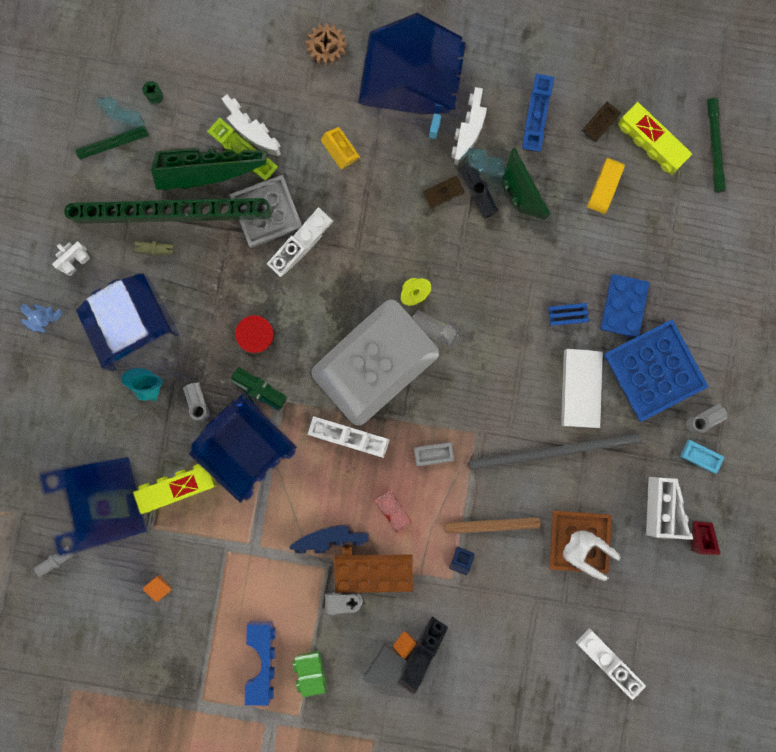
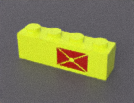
[618,102,692,175]
[133,462,218,514]

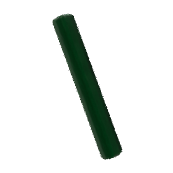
[75,126,148,159]

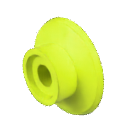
[401,278,431,306]

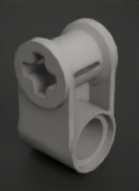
[325,592,363,615]

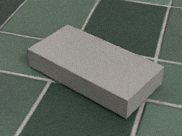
[414,442,455,467]

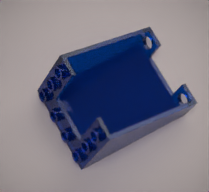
[39,457,147,557]

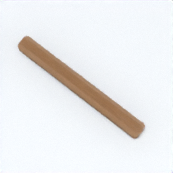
[445,517,541,534]

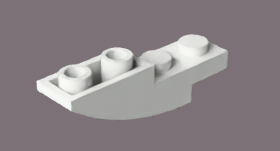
[451,87,487,165]
[221,94,281,156]
[267,207,333,277]
[576,628,646,700]

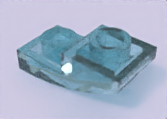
[468,148,504,177]

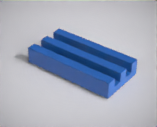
[548,303,589,326]

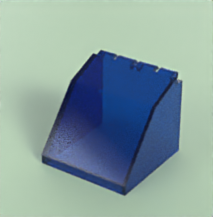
[358,12,466,115]

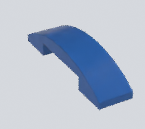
[522,74,554,152]

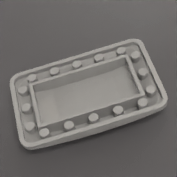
[311,300,439,426]

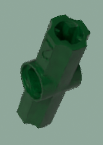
[230,367,288,411]

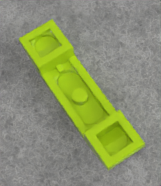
[207,117,278,181]

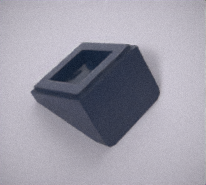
[449,547,475,575]

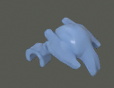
[20,303,62,333]

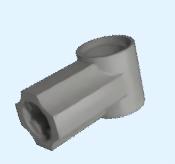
[183,382,210,422]
[686,404,727,434]

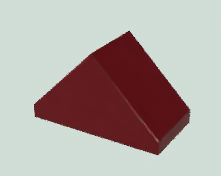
[691,521,721,556]

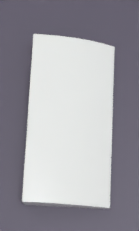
[561,349,603,428]

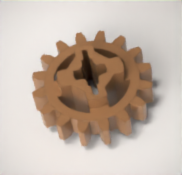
[306,23,347,66]

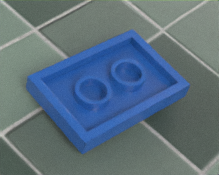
[600,274,650,338]

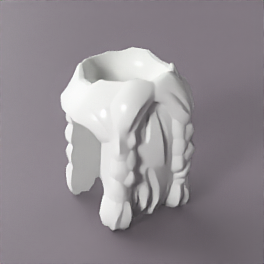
[563,531,620,581]

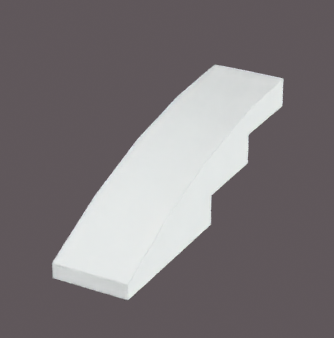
[308,416,390,458]

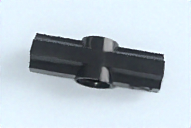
[459,160,499,219]

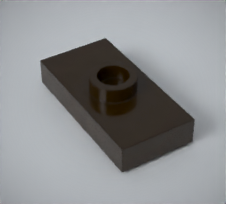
[582,101,621,143]
[423,175,465,209]

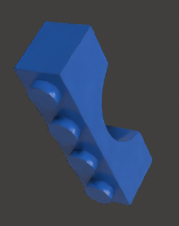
[245,621,276,706]

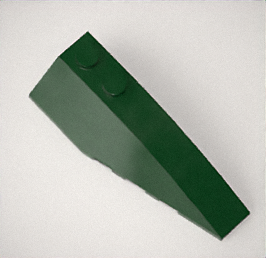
[151,148,267,191]

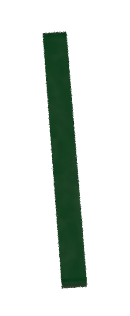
[64,198,273,224]

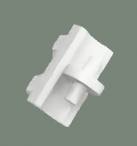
[52,241,90,276]

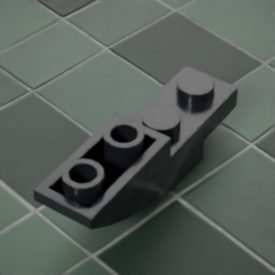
[397,616,448,694]

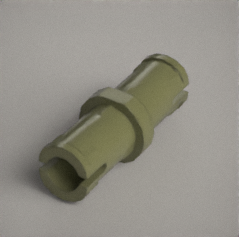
[134,241,175,256]

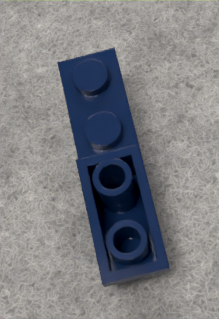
[290,525,369,553]

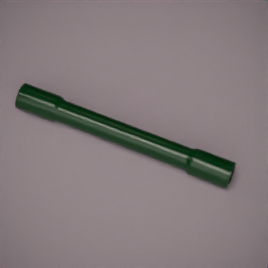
[707,98,726,193]

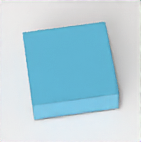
[429,114,441,139]

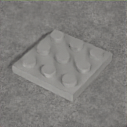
[230,175,302,248]

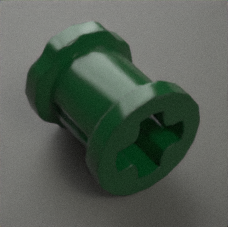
[142,81,163,104]

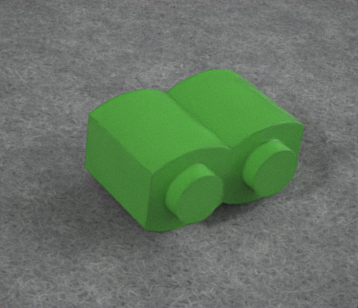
[292,651,327,697]

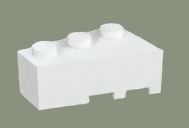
[646,477,693,539]

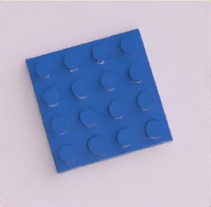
[603,319,709,422]

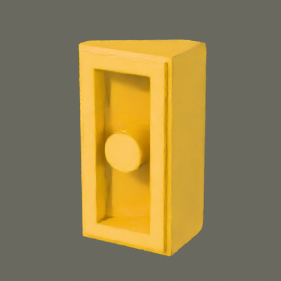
[321,127,360,169]

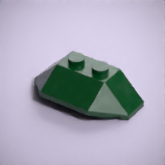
[501,148,551,220]

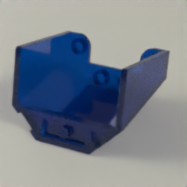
[76,273,180,372]
[189,392,297,503]

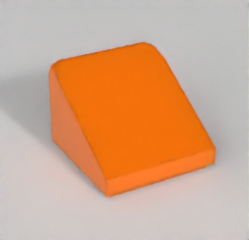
[142,574,172,602]
[393,631,416,659]

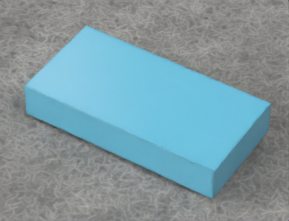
[680,440,725,474]

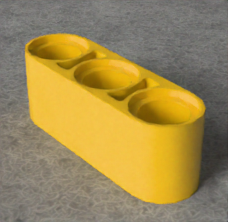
[587,157,625,215]

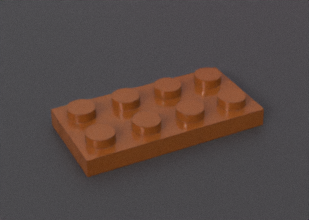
[334,554,413,593]

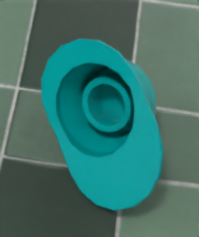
[121,368,163,402]

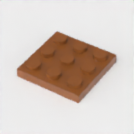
[549,510,612,574]

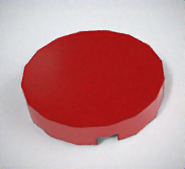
[235,315,274,354]

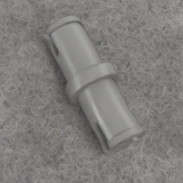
[34,546,75,577]

